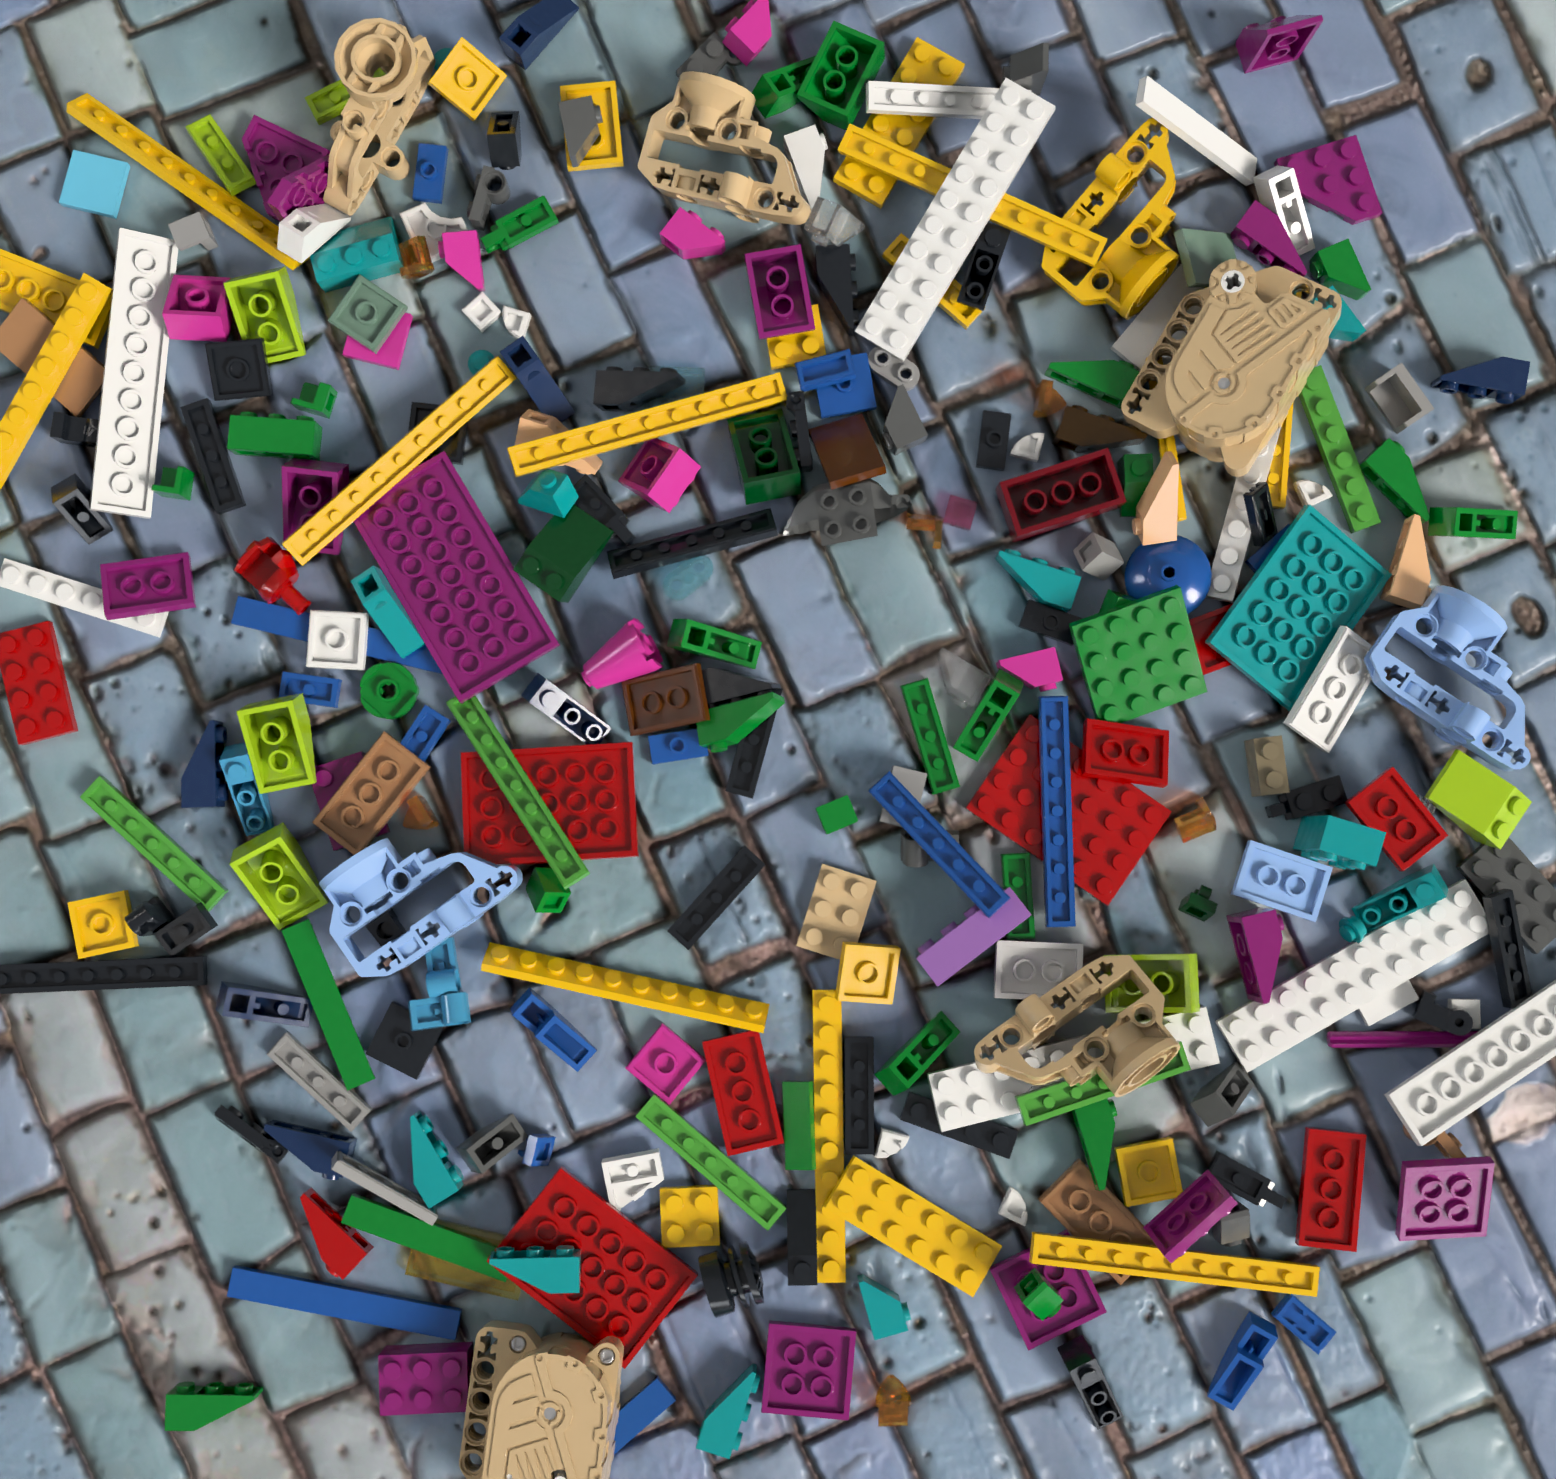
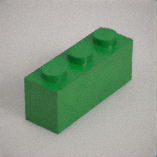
[227,412,323,461]

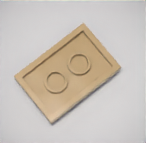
[796,864,877,960]

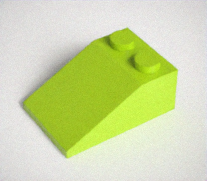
[223,266,306,363]
[236,693,317,794]
[1424,749,1532,850]
[229,822,329,930]
[1103,953,1200,1013]

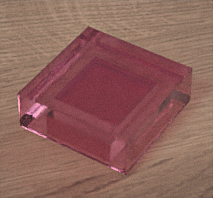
[942,495,978,531]

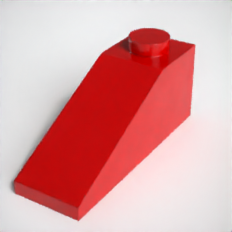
[300,1187,374,1280]

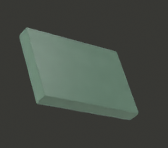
[1174,228,1237,288]

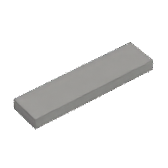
[267,1031,373,1132]
[331,1151,438,1226]

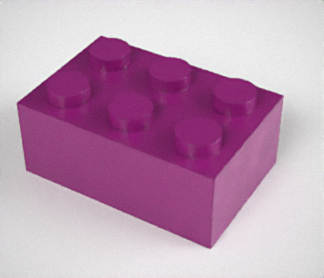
[378,1342,473,1416]

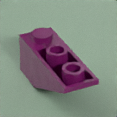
[1230,200,1307,277]

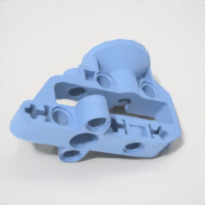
[1364,585,1531,771]
[319,838,523,977]

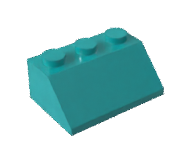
[310,216,406,293]

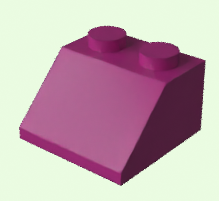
[162,275,232,342]
[618,438,701,513]

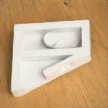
[601,1148,664,1211]

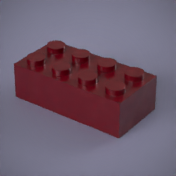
[995,448,1127,542]

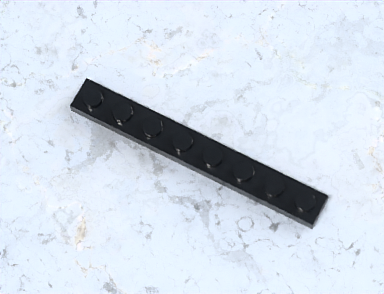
[0,956,207,994]

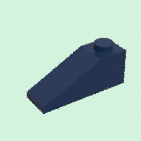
[215,981,313,1027]
[264,1120,357,1180]

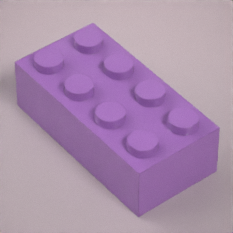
[916,886,1031,987]

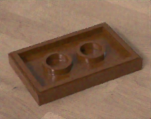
[808,413,886,490]
[621,663,710,736]

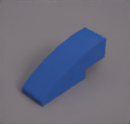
[510,987,597,1072]
[1207,1311,1278,1411]

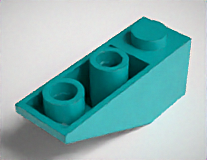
[995,549,1081,613]
[351,565,425,658]
[1352,864,1448,933]
[410,1111,464,1209]
[489,1245,581,1294]
[696,1363,760,1459]

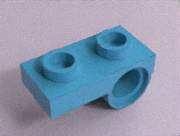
[425,937,462,998]
[408,992,471,1031]

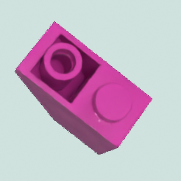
[722,0,772,67]
[660,207,726,260]

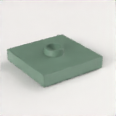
[327,274,408,354]

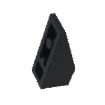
[787,1189,817,1286]

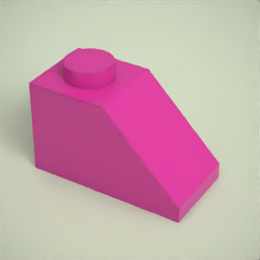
[438,230,485,292]
[996,647,1063,692]

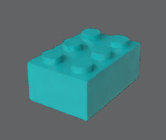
[1293,815,1386,870]

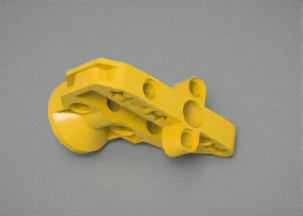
[1041,118,1180,320]

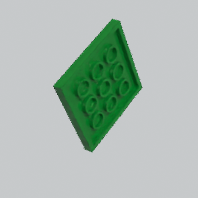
[1069,585,1207,723]

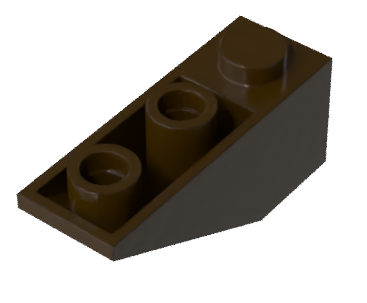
[1052,405,1148,453]

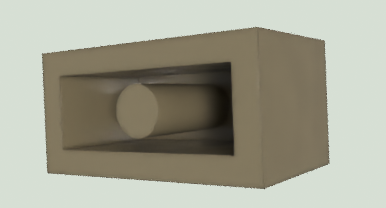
[1244,735,1290,797]

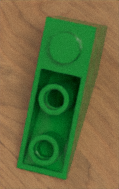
[165,1381,263,1431]

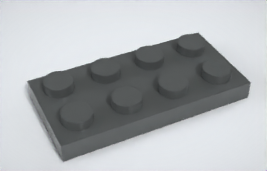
[1456,838,1556,954]

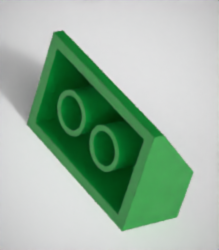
[797,21,885,130]

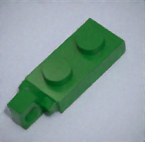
[480,196,559,254]

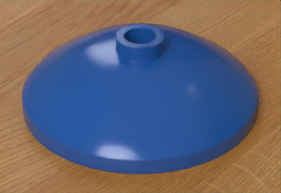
[1125,535,1212,614]

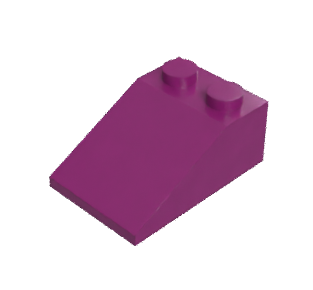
[1235,15,1323,74]
[745,244,815,340]
[282,458,349,555]
[1226,907,1284,1004]

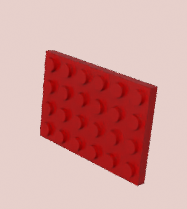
[965,715,1172,906]
[461,742,639,867]
[487,1165,698,1369]

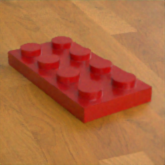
[0,621,78,745]
[702,1030,784,1156]
[1295,1127,1367,1252]

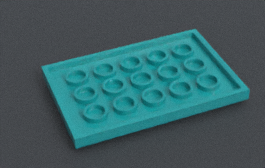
[1205,504,1392,711]

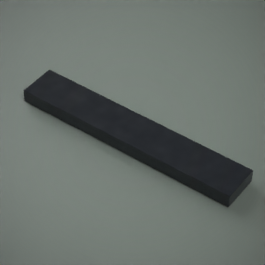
[607,508,778,579]

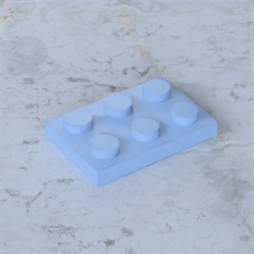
[1231,840,1333,922]

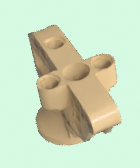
[323,18,436,216]
[637,71,811,225]
[974,955,1181,1097]

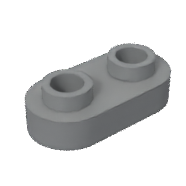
[868,346,920,391]

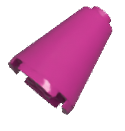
[581,618,664,689]

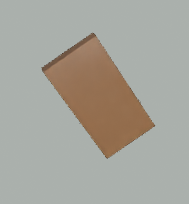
[0,298,104,417]
[312,731,431,855]
[1038,1158,1156,1285]

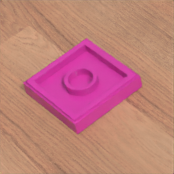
[342,313,413,370]
[625,1023,706,1105]

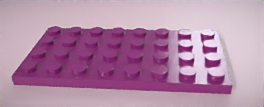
[353,451,560,704]

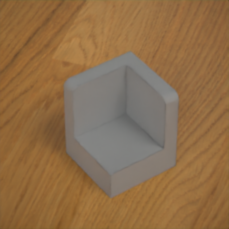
[168,212,219,251]
[1073,532,1124,580]

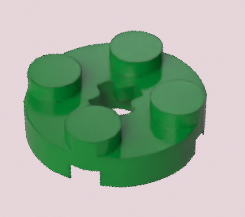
[360,662,419,720]

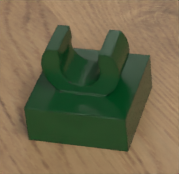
[1178,885,1218,922]

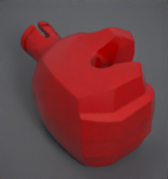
[234,537,311,615]

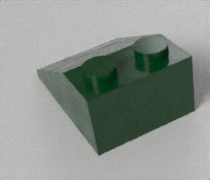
[727,408,801,505]
[513,504,614,603]

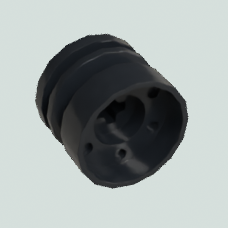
[698,1241,764,1318]

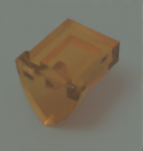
[399,236,435,279]
[1033,379,1066,418]
[905,513,944,549]
[403,795,439,830]
[1174,798,1216,843]
[875,1375,911,1427]

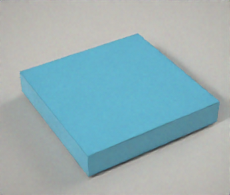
[59,150,131,219]

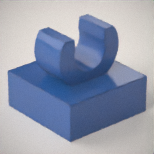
[518,1134,556,1166]

